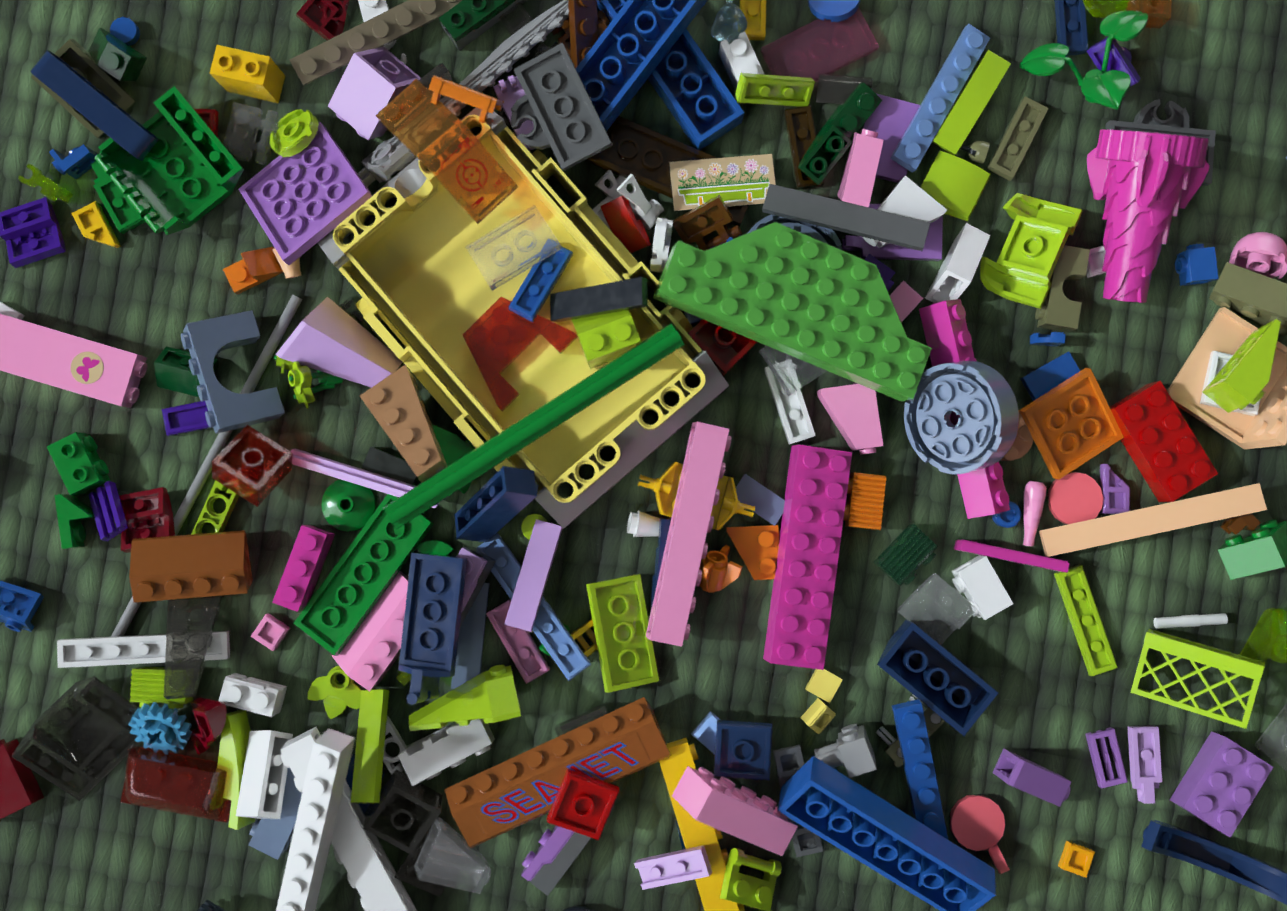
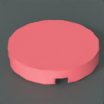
[1047,472,1103,525]
[949,794,1005,851]

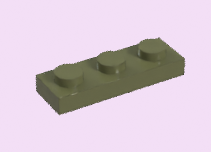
[987,96,1049,181]

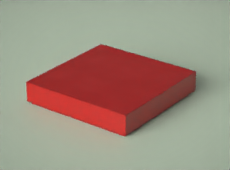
[547,769,620,840]

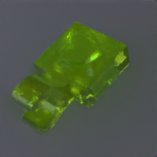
[18,164,73,203]

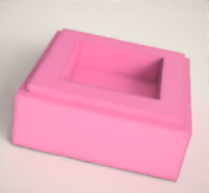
[251,613,290,651]

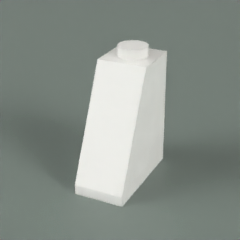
[863,176,947,248]
[925,223,990,304]

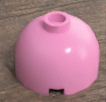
[1229,232,1287,280]

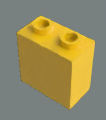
[210,45,285,103]

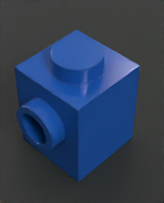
[1175,244,1219,286]

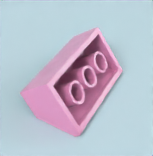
[332,571,409,692]

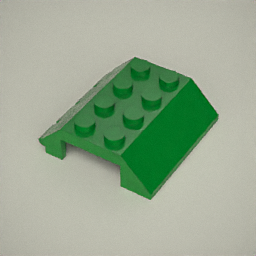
[95,86,244,235]

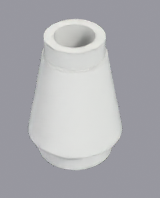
[627,510,661,537]

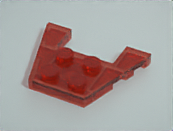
[463,297,578,412]

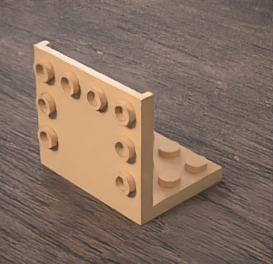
[1167,307,1287,449]

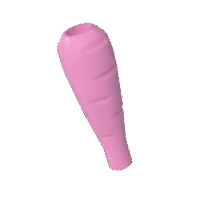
[1023,481,1046,546]

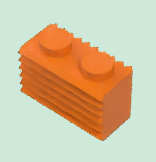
[843,472,886,530]

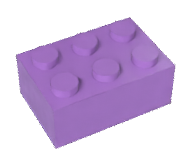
[1170,731,1273,837]

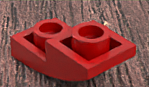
[600,196,651,253]

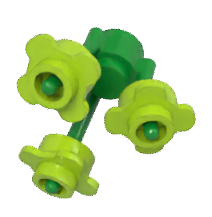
[274,350,343,408]

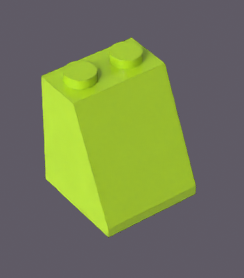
[572,310,641,369]

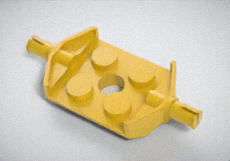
[637,462,755,530]

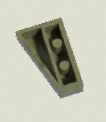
[1209,262,1287,336]

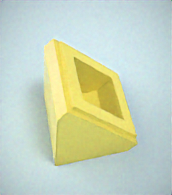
[800,698,836,734]

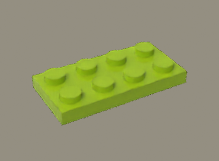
[586,574,659,693]

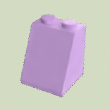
[328,46,424,140]

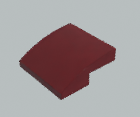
[119,487,175,553]

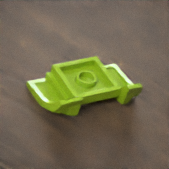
[980,193,1083,309]

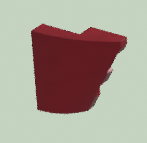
[296,0,349,41]
[190,698,227,755]

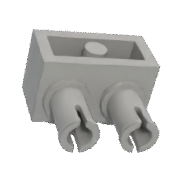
[814,724,876,778]

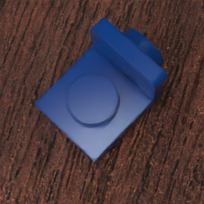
[49,144,97,179]

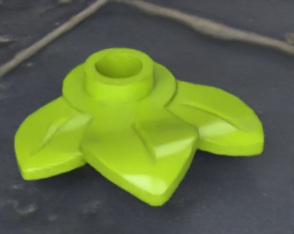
[307,666,361,719]

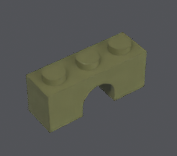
[1035,245,1090,333]

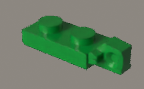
[91,161,146,234]

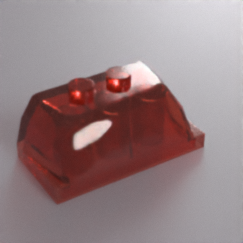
[120,746,231,823]

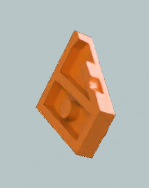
[726,525,779,580]

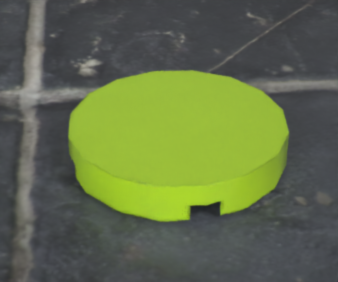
[269,109,319,157]

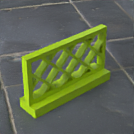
[1130,629,1265,729]

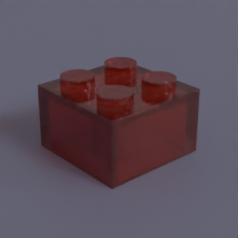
[212,425,293,507]

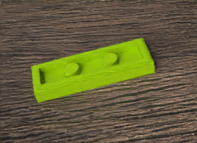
[734,73,815,107]

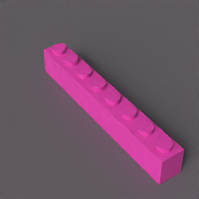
[919,299,1010,519]

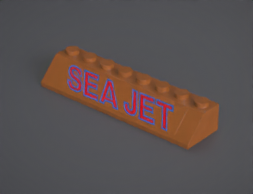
[444,697,671,848]

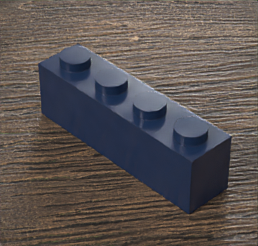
[455,466,538,542]

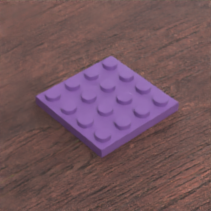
[239,122,373,265]

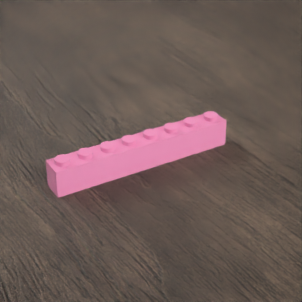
[646,422,731,647]

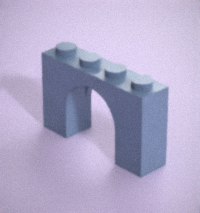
[181,310,285,434]

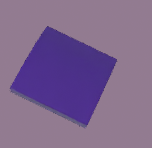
[0,197,66,268]

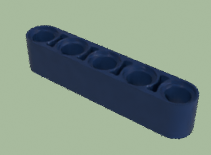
[30,50,159,161]

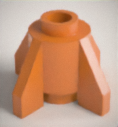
[699,545,743,593]

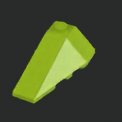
[409,665,521,731]

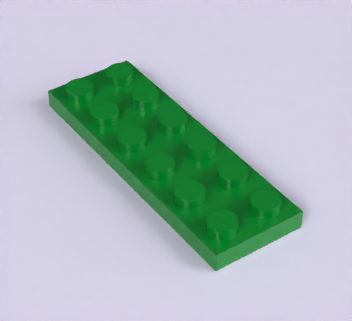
[293,494,434,656]

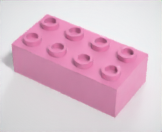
[672,766,798,856]

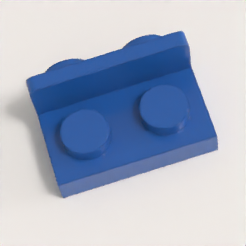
[0,581,44,632]

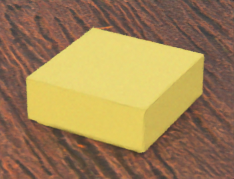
[805,669,843,703]

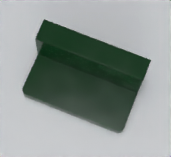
[154,346,218,397]

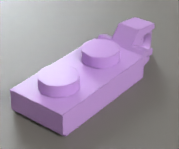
[1127,726,1162,804]

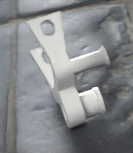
[595,170,664,230]

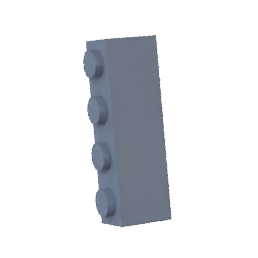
[249,768,302,860]

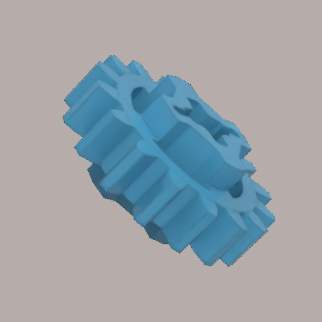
[129,702,192,755]

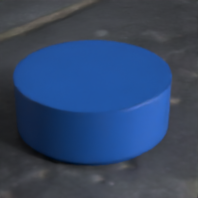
[110,17,140,46]
[992,501,1021,528]

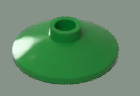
[322,479,376,531]

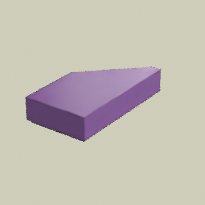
[1100,464,1130,514]

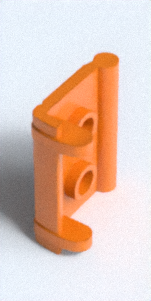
[428,75,504,123]

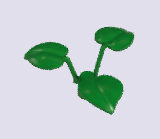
[1020,11,1148,110]

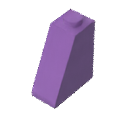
[992,748,1071,807]

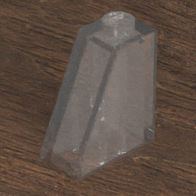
[414,816,491,894]

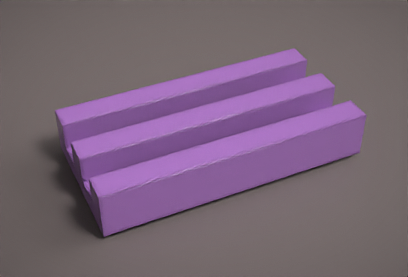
[1085,728,1128,788]

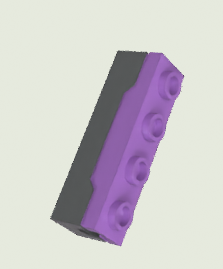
[521,803,615,896]

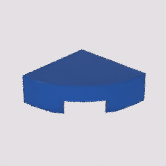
[1030,332,1065,347]

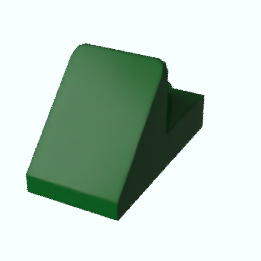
[54,494,94,549]

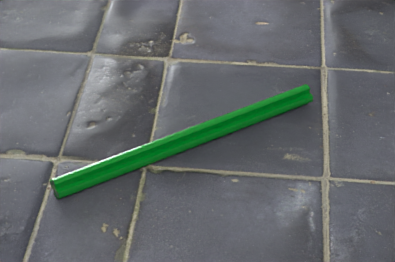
[383,324,685,529]

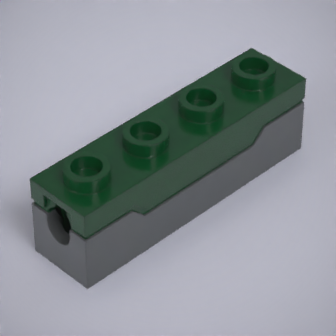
[439,0,527,51]

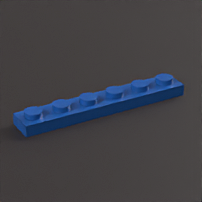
[892,699,948,840]

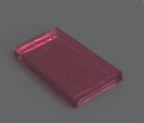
[760,8,879,81]

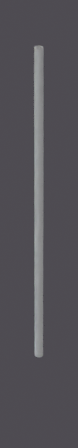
[111,294,302,637]

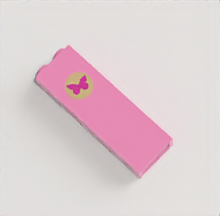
[0,314,147,408]

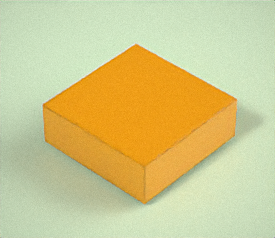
[1058,840,1095,878]

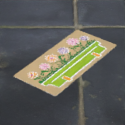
[669,154,776,211]

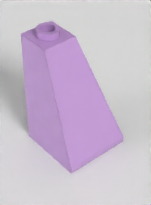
[276,297,403,388]

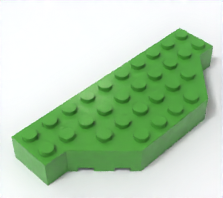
[653,222,932,402]

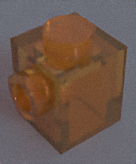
[1126,0,1172,28]

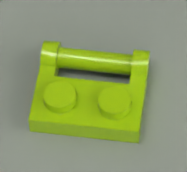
[720,848,782,911]

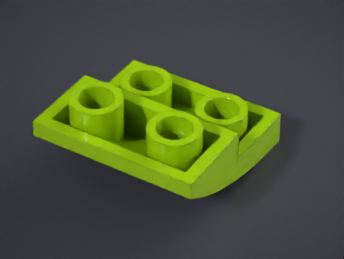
[920,150,990,221]

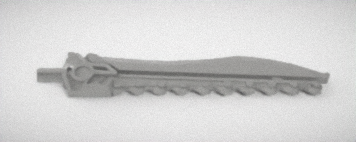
[357,0,569,187]

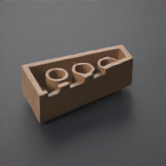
[360,364,447,483]

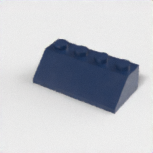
[877,620,998,736]

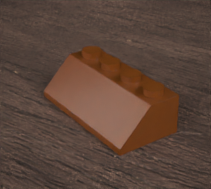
[129,530,253,603]

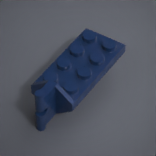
[398,553,467,705]

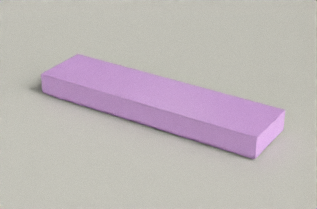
[504,519,563,632]

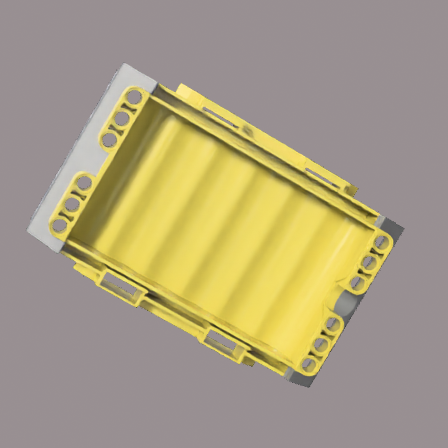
[317,108,729,529]

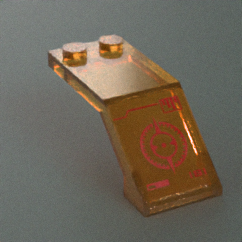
[376,79,518,224]

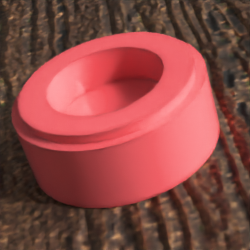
[988,844,1010,874]

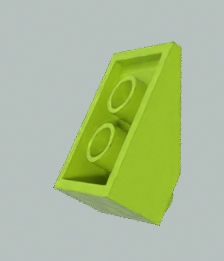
[1202,319,1281,413]

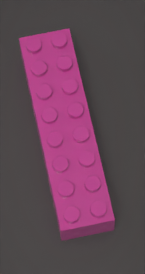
[763,445,852,670]

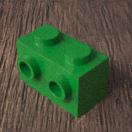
[47,432,110,496]

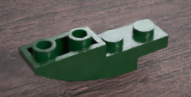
[798,82,883,185]

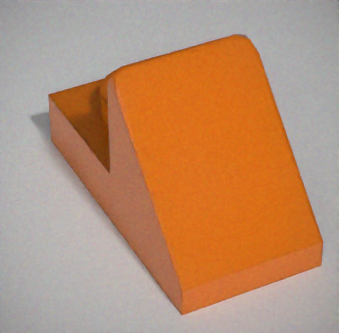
[223,247,283,295]

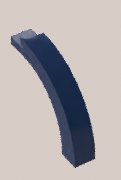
[1141,820,1287,905]

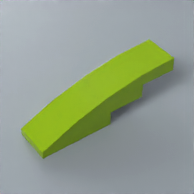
[932,50,1011,156]
[217,709,255,830]

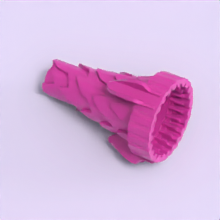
[1087,130,1209,303]

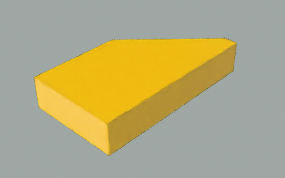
[72,201,121,248]

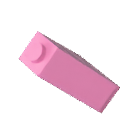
[837,129,884,207]
[817,384,883,455]

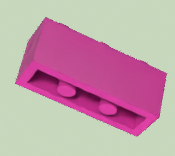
[272,525,335,612]

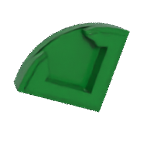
[417,540,454,556]

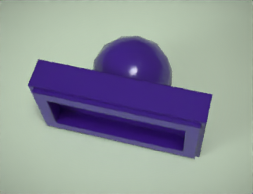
[1087,36,1141,87]

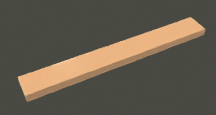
[1039,483,1267,557]

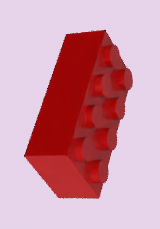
[1110,381,1218,502]

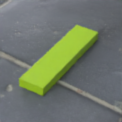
[1054,565,1118,676]
[351,689,389,803]

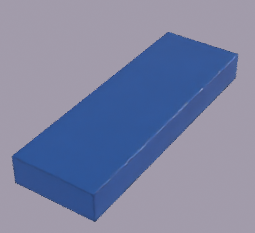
[509,240,573,322]

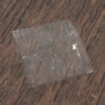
[897,573,977,645]

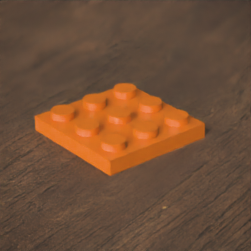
[1019,368,1124,480]

